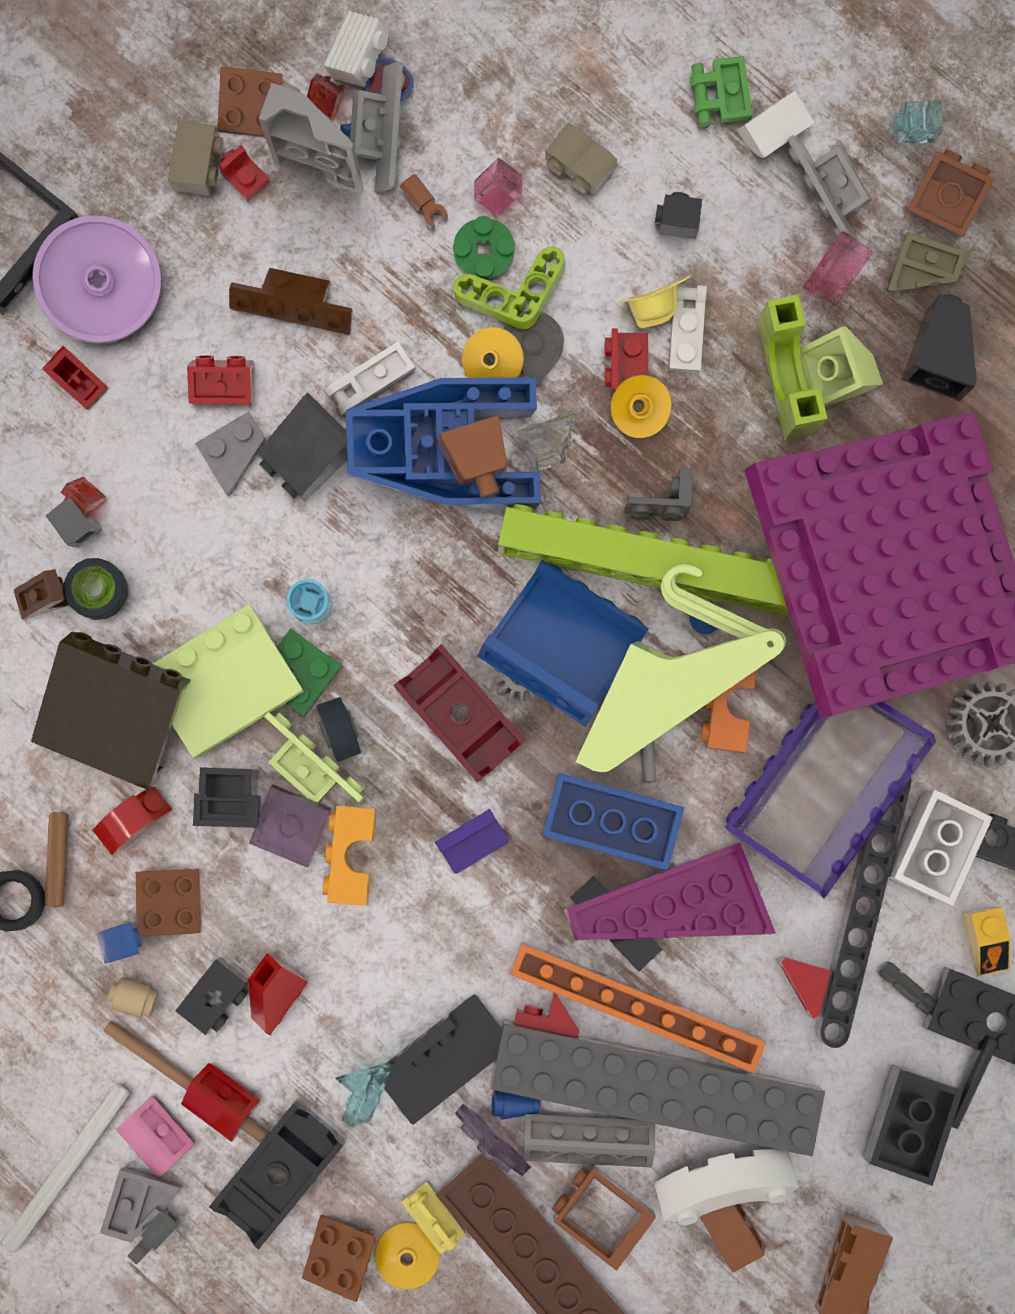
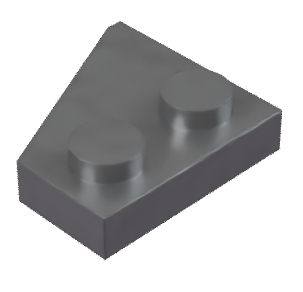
[195,411,266,496]
[100,1167,182,1243]

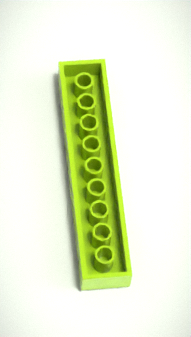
[498,504,789,616]

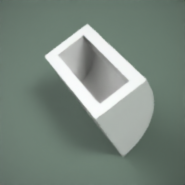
[737,91,815,158]

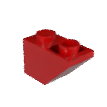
[248,953,308,1035]

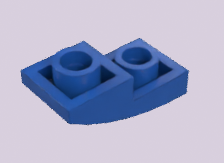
[96,922,142,964]

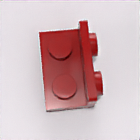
[604,328,648,397]
[187,355,254,404]

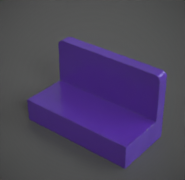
[435,809,509,874]

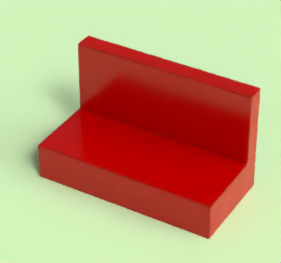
[181,1063,260,1142]

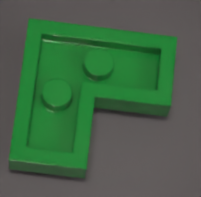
[277,628,342,717]

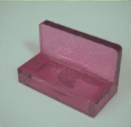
[803,230,873,303]

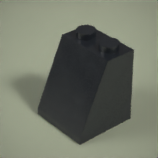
[901,294,977,401]
[257,392,347,502]

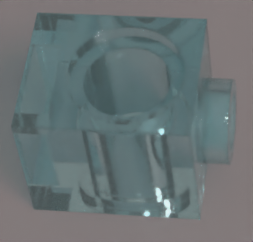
[893,101,942,143]

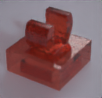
[307,73,345,118]
[61,477,106,515]

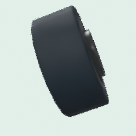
[317,697,361,762]

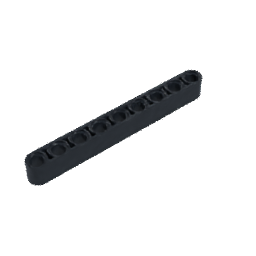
[815,778,912,1048]

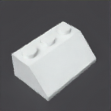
[888,789,993,906]

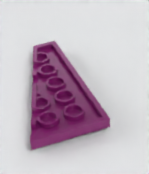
[564,843,776,941]

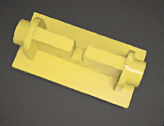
[401,1181,466,1255]

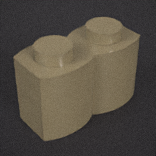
[545,123,617,195]

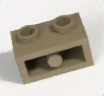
[168,120,223,196]

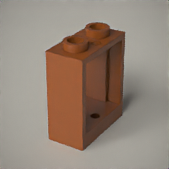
[552,1164,656,1271]

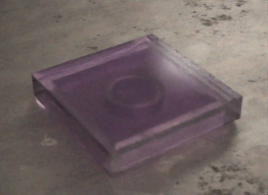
[249,784,332,868]

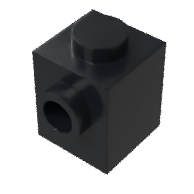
[655,192,702,239]

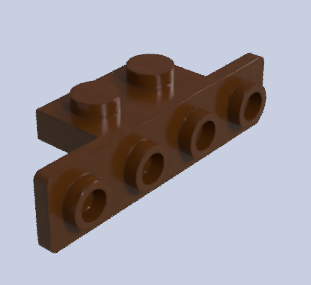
[229,268,353,335]

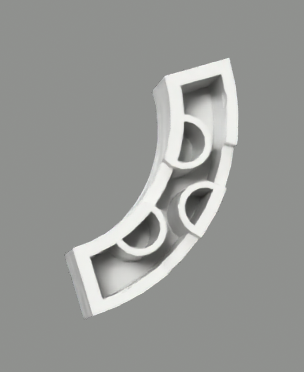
[654,1149,799,1225]

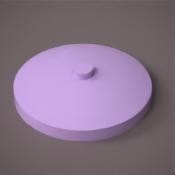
[33,215,161,343]

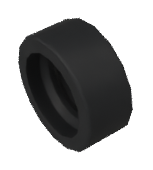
[0,870,45,932]

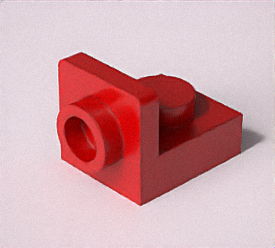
[219,146,270,202]

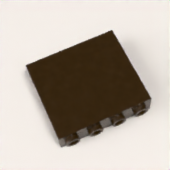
[31,631,191,790]

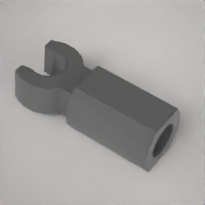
[127,1209,181,1265]

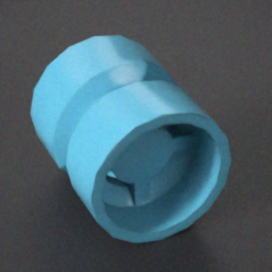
[286,579,332,625]

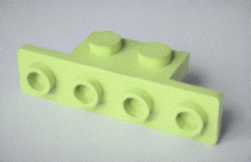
[264,712,365,805]

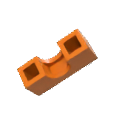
[700,670,757,754]

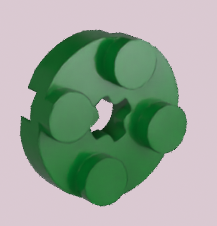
[453,216,515,281]

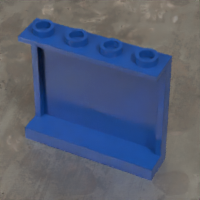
[477,559,649,726]

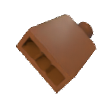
[437,415,507,498]

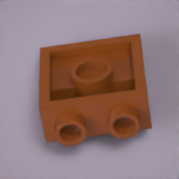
[908,149,994,237]

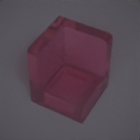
[474,157,522,215]

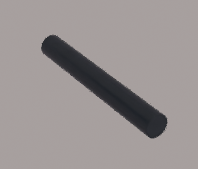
[952,1036,999,1129]

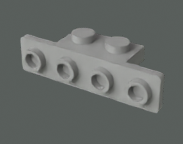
[350,61,405,192]
[788,135,872,247]

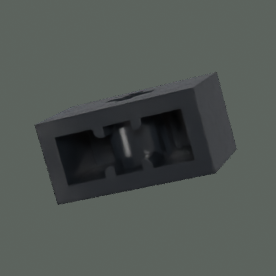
[175,957,249,1035]

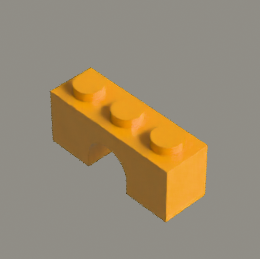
[322,806,377,906]

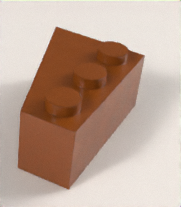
[815,1212,893,1314]

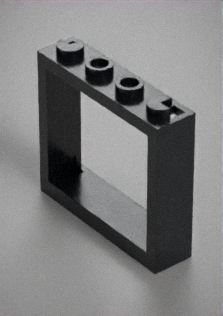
[0,152,79,315]

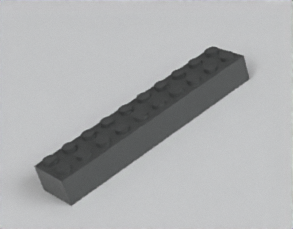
[490,1020,825,1157]

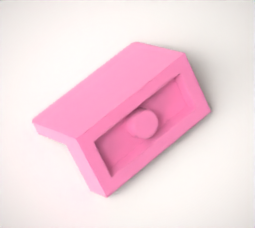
[116,1096,195,1177]

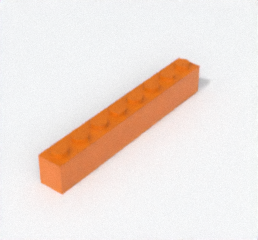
[510,942,766,1073]

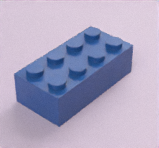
[542,773,685,870]

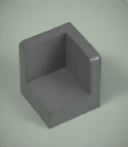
[45,497,102,548]

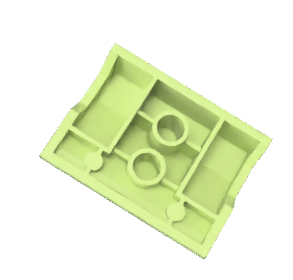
[153,604,304,759]

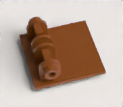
[217,66,284,136]
[135,869,201,937]
[302,1215,376,1302]

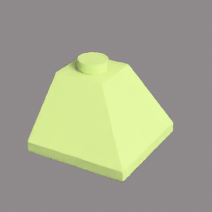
[800,326,883,406]

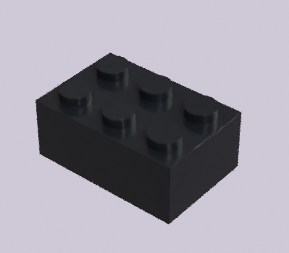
[863,1065,963,1186]

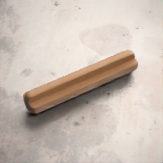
[45,812,68,907]

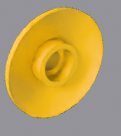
[462,327,524,378]
[610,375,672,438]
[375,1222,440,1289]

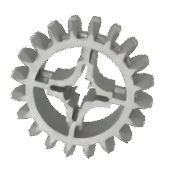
[946,681,1015,767]

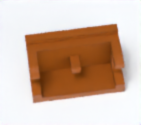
[700,1204,766,1273]

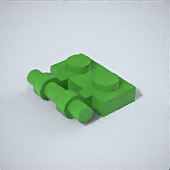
[690,56,753,127]

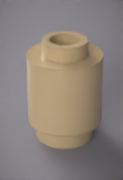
[107,978,158,1018]

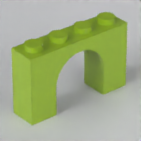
[758,294,827,441]

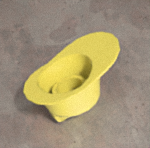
[619,275,692,328]

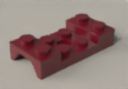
[393,644,526,783]

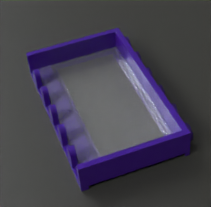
[724,701,936,899]

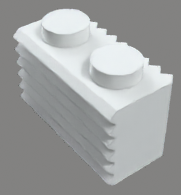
[323,10,388,87]

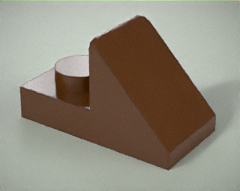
[13,569,69,619]

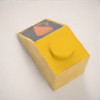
[962,906,1011,976]

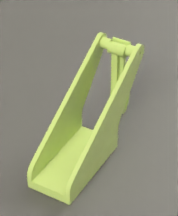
[576,564,786,772]

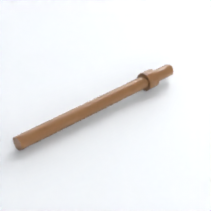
[103,1021,268,1143]

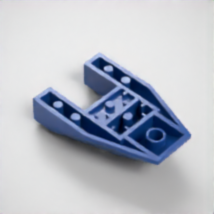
[346,378,541,510]

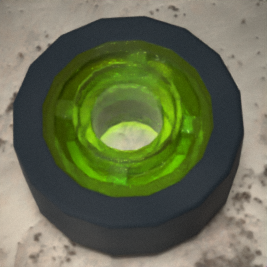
[64,558,128,620]

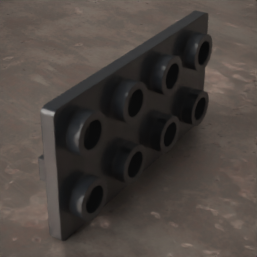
[374,994,502,1124]

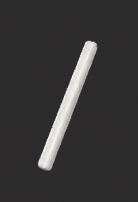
[2,1084,130,1252]

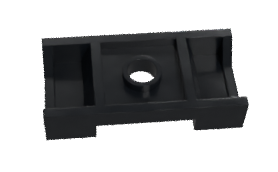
[922,967,1015,1064]
[209,1100,345,1249]

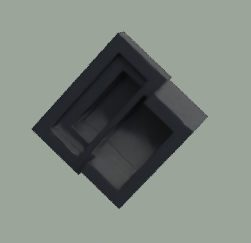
[193,767,260,828]

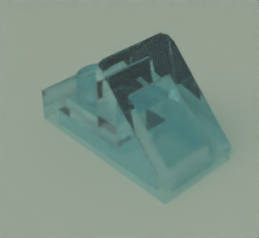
[335,1062,393,1127]

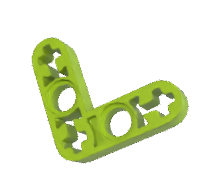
[453,246,566,329]

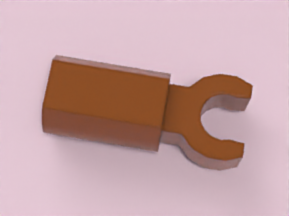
[400,174,448,230]

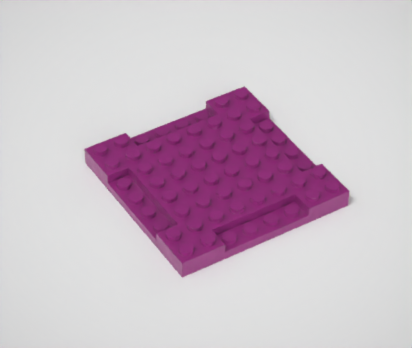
[744,412,1015,719]

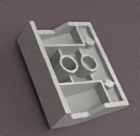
[259,83,364,193]

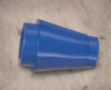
[491,1090,540,1120]

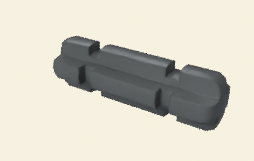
[879,962,936,1014]

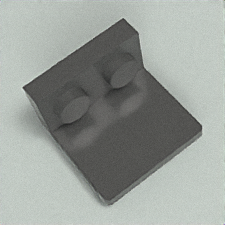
[624,467,693,521]

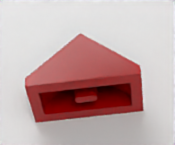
[42,346,108,409]
[776,956,831,1019]

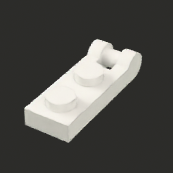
[669,284,707,373]
[325,342,415,416]

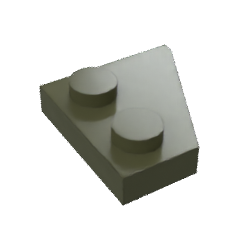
[886,232,967,292]

